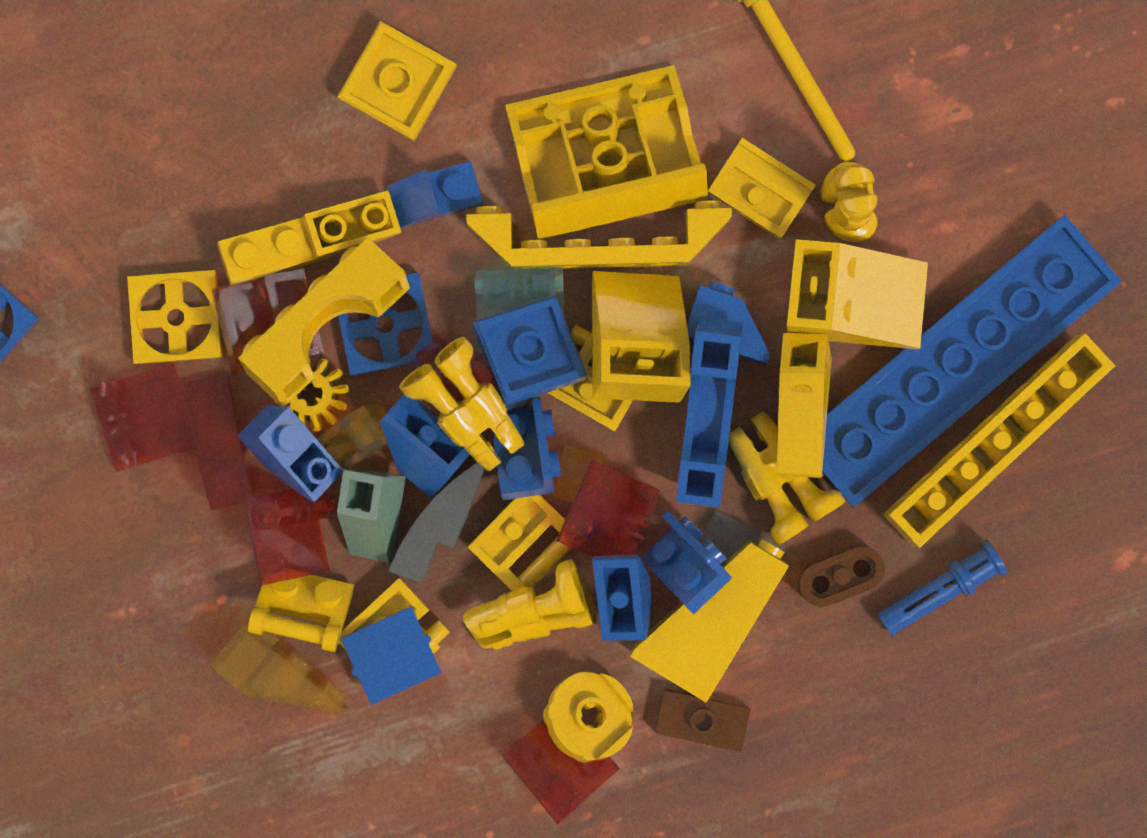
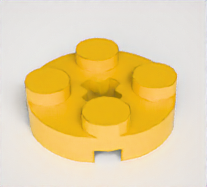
[543,672,634,763]

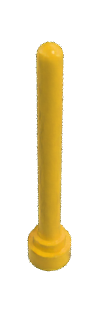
[737,0,855,161]

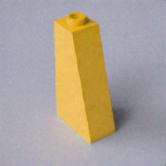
[630,539,789,702]

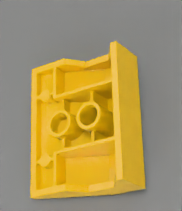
[505,65,708,240]

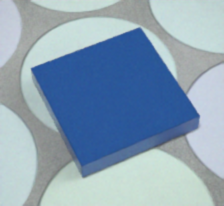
[472,296,588,406]

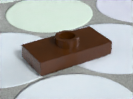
[655,689,751,752]

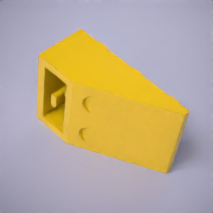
[787,239,928,349]
[592,271,690,402]

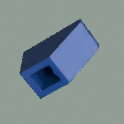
[237,405,343,502]

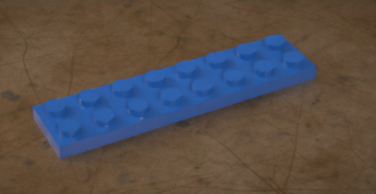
[822,215,1122,508]

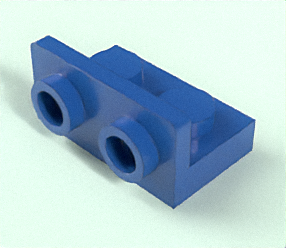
[492,397,561,500]
[641,510,732,615]

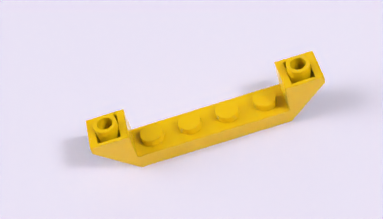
[466,201,732,270]

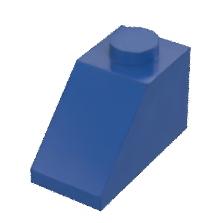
[687,281,770,365]
[380,395,469,498]
[593,555,654,641]

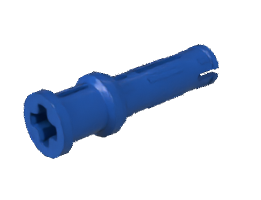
[877,540,1008,637]

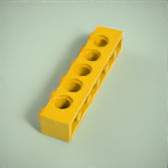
[883,333,1115,548]

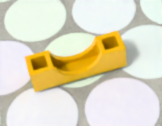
[238,237,410,406]

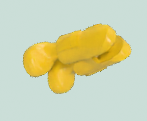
[820,161,878,243]
[399,337,524,471]
[729,411,846,546]
[463,559,597,650]

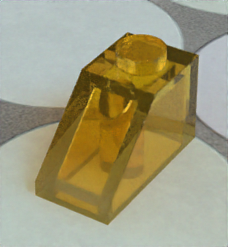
[317,397,388,482]

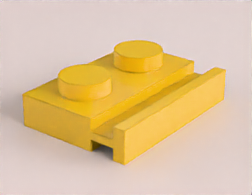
[708,138,816,240]

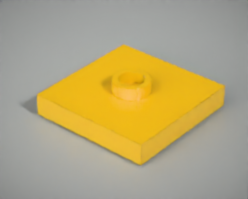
[337,21,457,142]

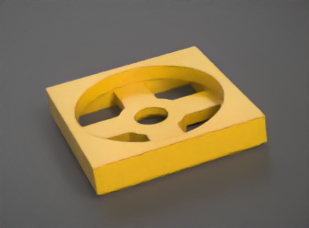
[127,270,223,364]

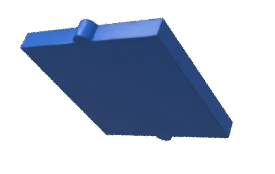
[341,606,442,705]

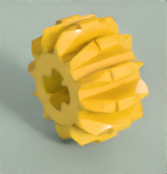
[274,357,350,431]

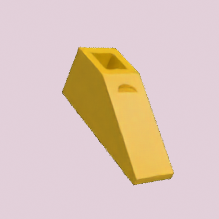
[777,333,832,478]

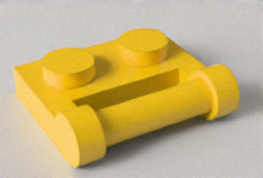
[468,495,585,591]
[248,565,354,652]

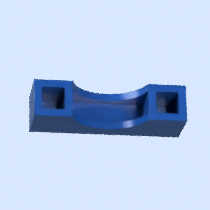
[676,317,743,507]

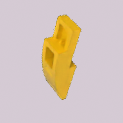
[217,191,402,286]

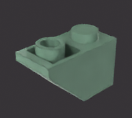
[337,469,405,563]

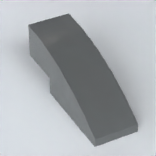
[388,462,485,584]

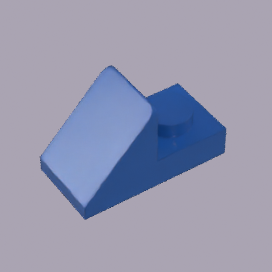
[388,161,484,228]

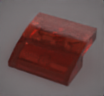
[212,269,324,375]

